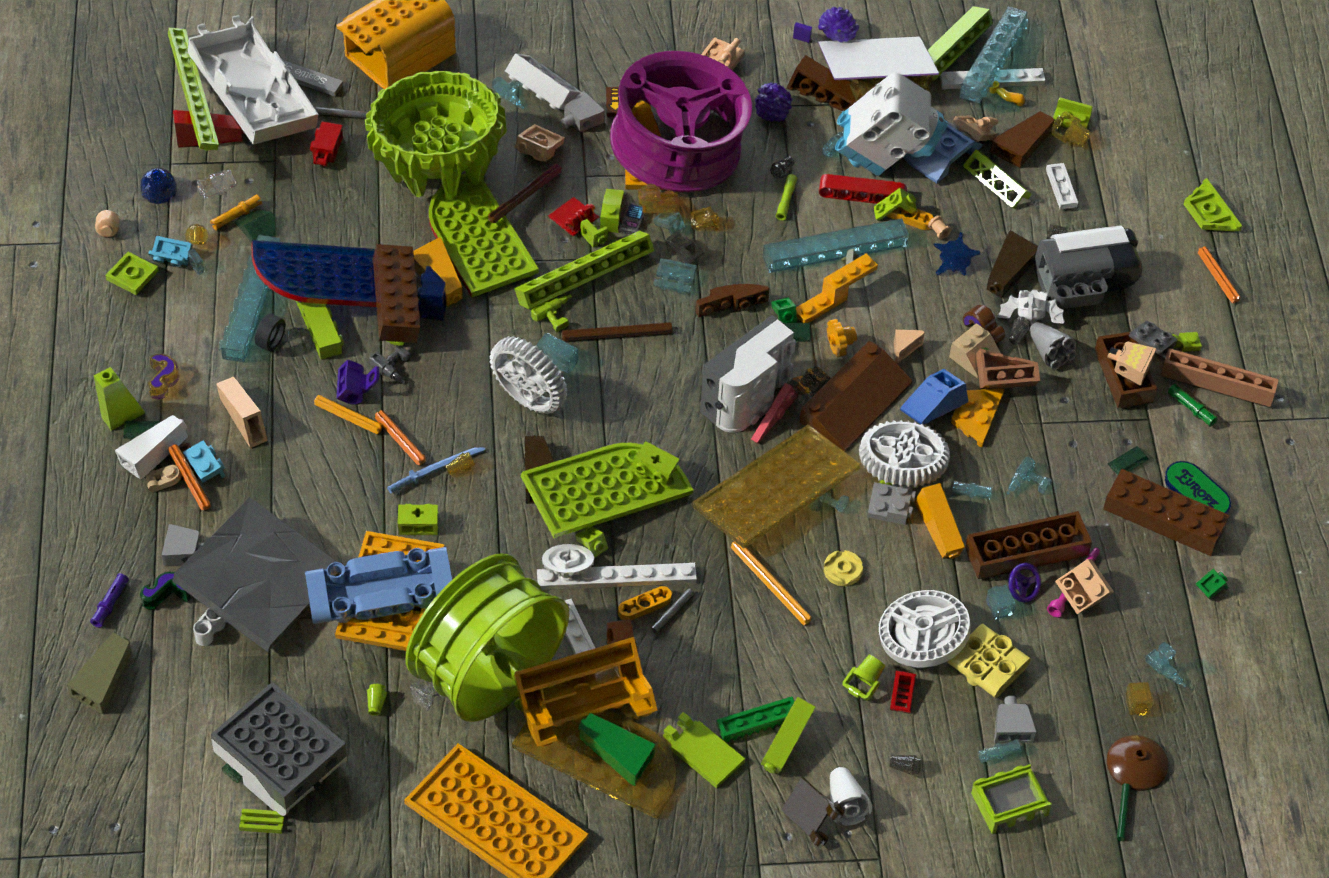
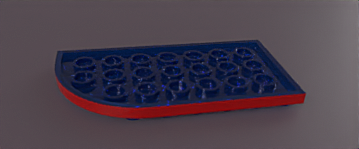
[251,240,377,307]

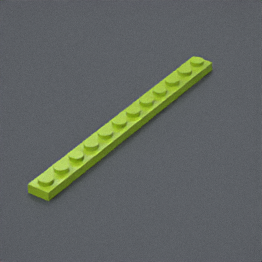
[168,28,219,151]

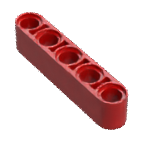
[819,174,907,204]

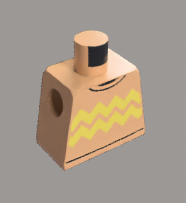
[1107,342,1156,385]

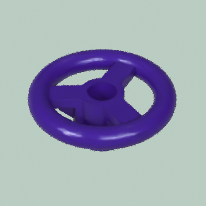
[1009,563,1041,603]

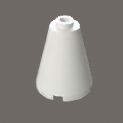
[830,767,872,826]

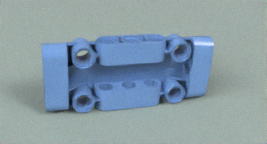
[305,547,452,624]

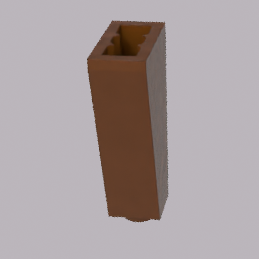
[990,111,1055,168]

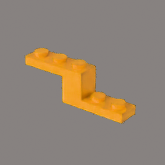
[796,254,878,325]

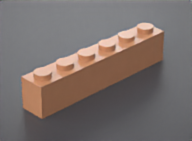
[1161,348,1279,407]

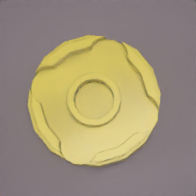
[824,550,863,586]

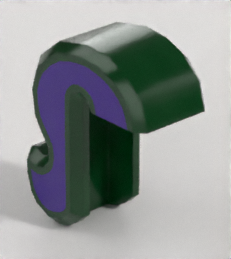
[140,572,191,610]

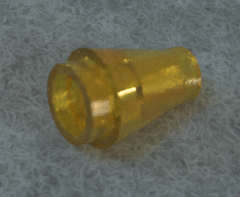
[445,452,475,476]

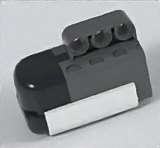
[1034,226,1143,309]

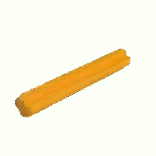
[314,395,382,434]

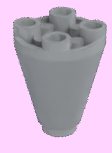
[1029,322,1076,370]

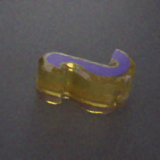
[148,354,180,400]

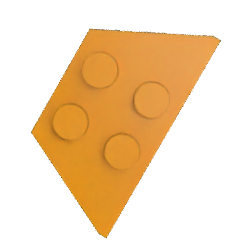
[951,388,1004,447]

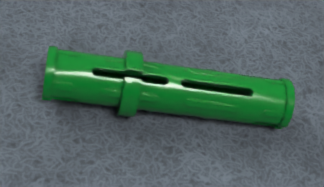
[1168,384,1218,427]

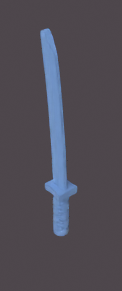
[387,447,485,493]

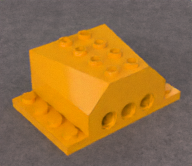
[335,531,445,651]

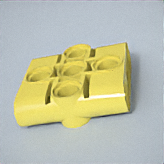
[947,624,1031,698]

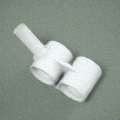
[193,608,226,646]

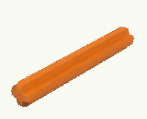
[1198,246,1241,304]
[375,410,426,466]
[168,444,211,511]

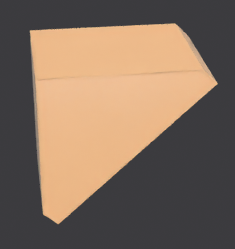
[894,329,925,364]

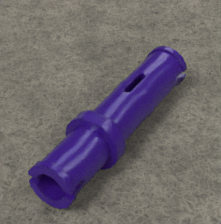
[90,573,129,628]

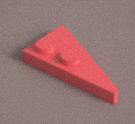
[751,383,798,444]

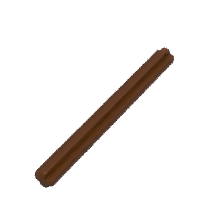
[488,163,562,223]
[562,322,673,341]

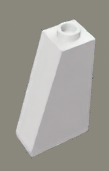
[115,415,188,480]

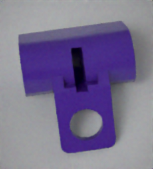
[336,359,379,405]

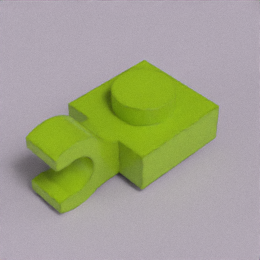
[1172,332,1202,352]

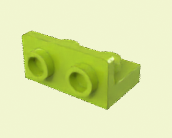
[1053,98,1093,133]

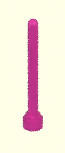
[1047,548,1100,617]

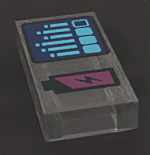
[619,203,647,235]

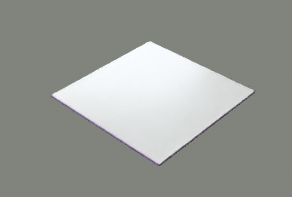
[818,37,939,80]

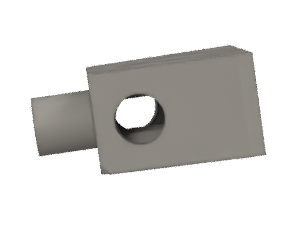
[561,91,605,132]
[162,524,204,567]
[994,696,1036,743]

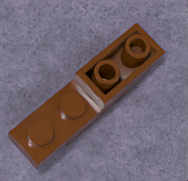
[695,284,770,317]

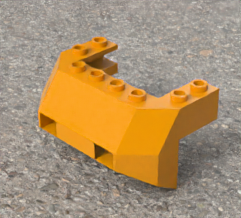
[514,637,658,747]

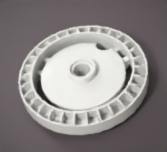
[879,590,971,667]

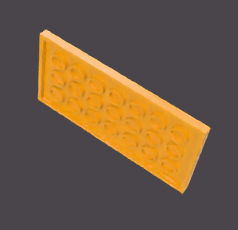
[404,743,589,878]

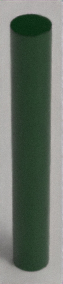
[1117,783,1131,841]

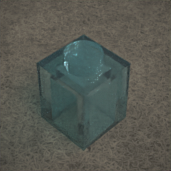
[986,585,1016,620]

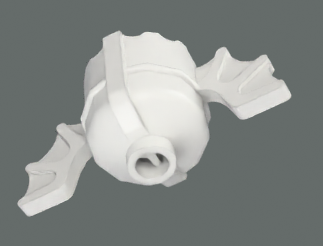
[998,290,1065,325]

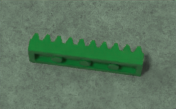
[716,696,795,743]

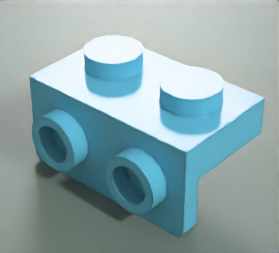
[149,236,193,267]
[183,440,225,483]

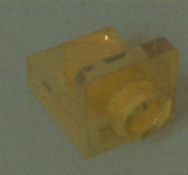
[691,206,720,231]

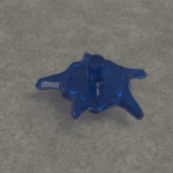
[934,232,981,276]

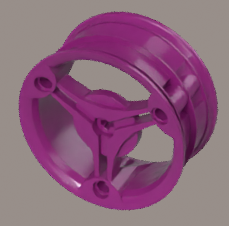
[610,51,752,192]

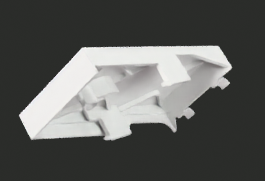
[187,15,318,145]

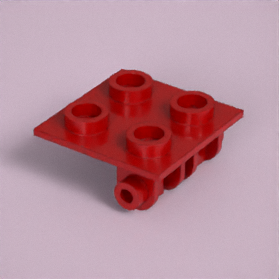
[548,197,599,236]

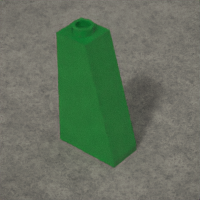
[578,713,656,786]

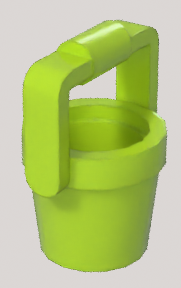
[842,654,885,701]

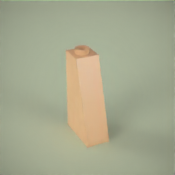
[216,377,268,448]

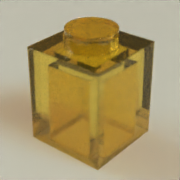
[1125,682,1153,716]

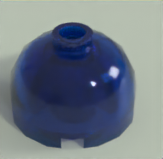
[140,168,177,204]

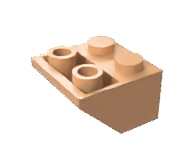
[1055,559,1114,614]

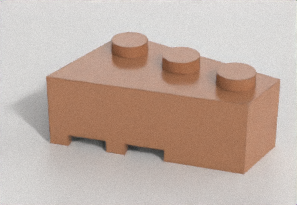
[976,349,1040,390]

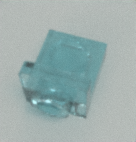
[653,209,685,237]

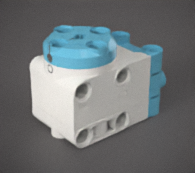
[835,73,948,176]

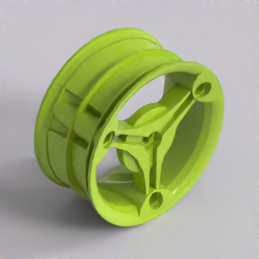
[406,553,570,722]

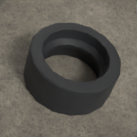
[255,314,286,351]

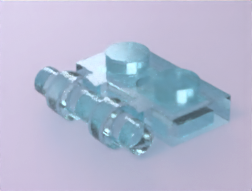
[653,258,697,293]

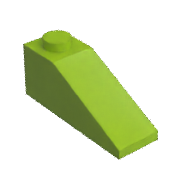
[600,189,624,233]

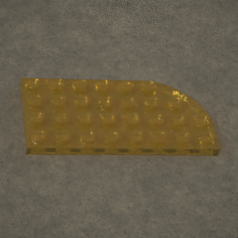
[512,709,676,819]

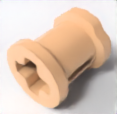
[928,216,952,240]

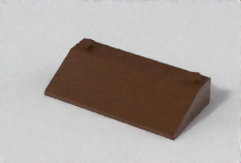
[799,341,913,452]

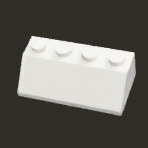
[505,53,581,111]

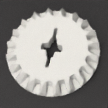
[542,544,594,576]

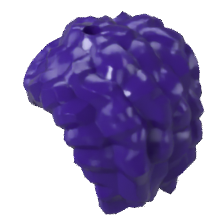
[818,7,860,43]
[755,82,793,122]

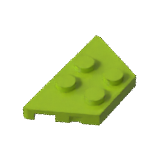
[1183,178,1242,231]

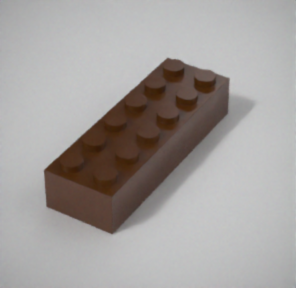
[373,244,420,343]
[1103,469,1229,556]
[965,511,1092,579]

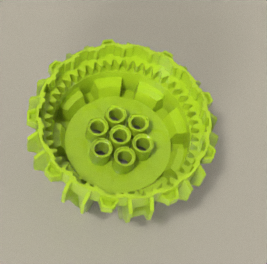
[365,71,507,198]

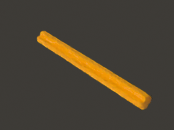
[731,540,812,625]

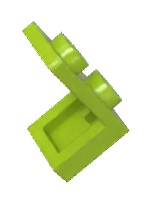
[874,188,917,221]

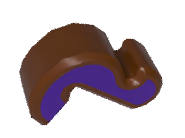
[963,305,1005,344]

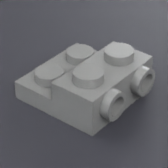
[867,482,916,525]

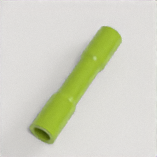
[776,174,798,221]

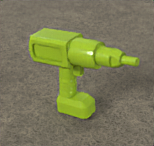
[531,294,572,332]

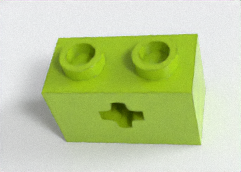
[632,441,679,486]
[398,504,438,535]

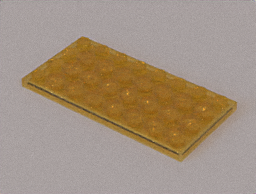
[692,424,860,549]

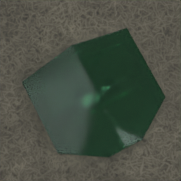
[235,210,276,246]

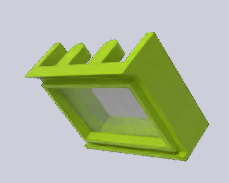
[971,764,1052,834]

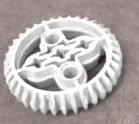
[489,336,567,415]
[859,420,950,487]

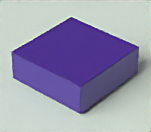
[793,22,812,43]

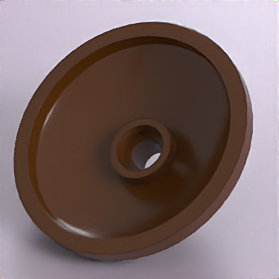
[1106,735,1169,791]

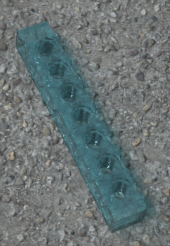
[960,6,1029,103]

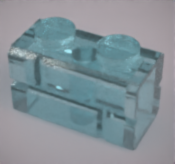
[536,333,578,373]

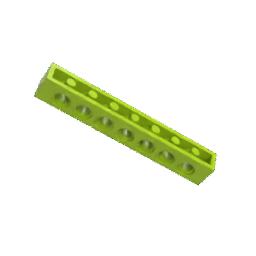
[514,231,654,309]

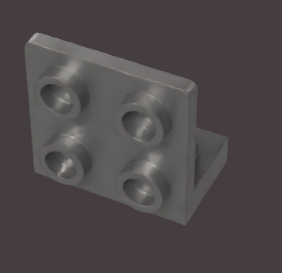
[1129,321,1178,359]

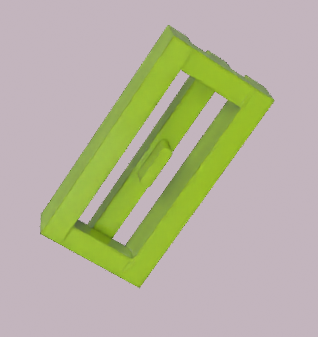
[239,809,284,834]

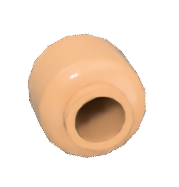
[95,210,120,237]

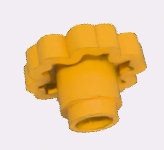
[827,319,857,358]

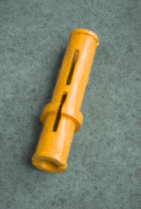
[210,194,262,230]

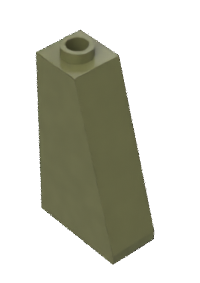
[67,632,132,714]

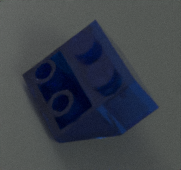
[417,266,446,321]

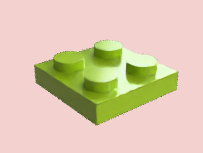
[105,252,158,295]

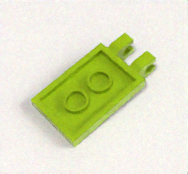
[663,712,745,788]

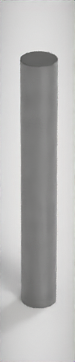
[315,107,368,119]
[651,589,694,633]

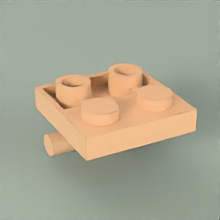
[701,37,745,71]
[952,115,998,142]

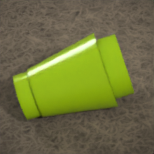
[367,684,387,716]

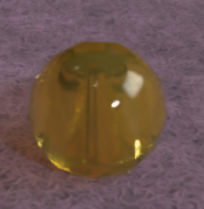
[185,224,208,245]

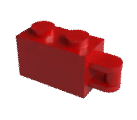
[310,121,343,166]

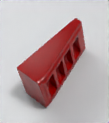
[890,670,916,714]

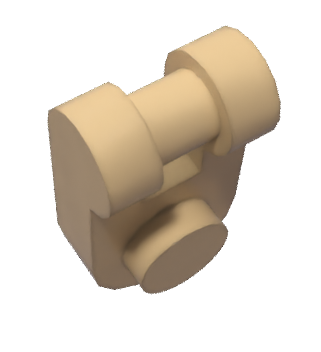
[146,465,182,492]

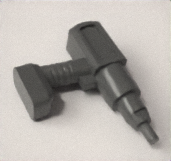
[369,345,411,385]

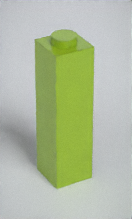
[761,697,815,774]

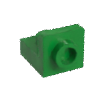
[771,297,798,325]
[1195,569,1229,600]

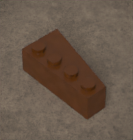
[786,55,865,111]

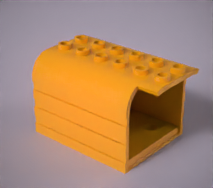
[336,0,456,89]

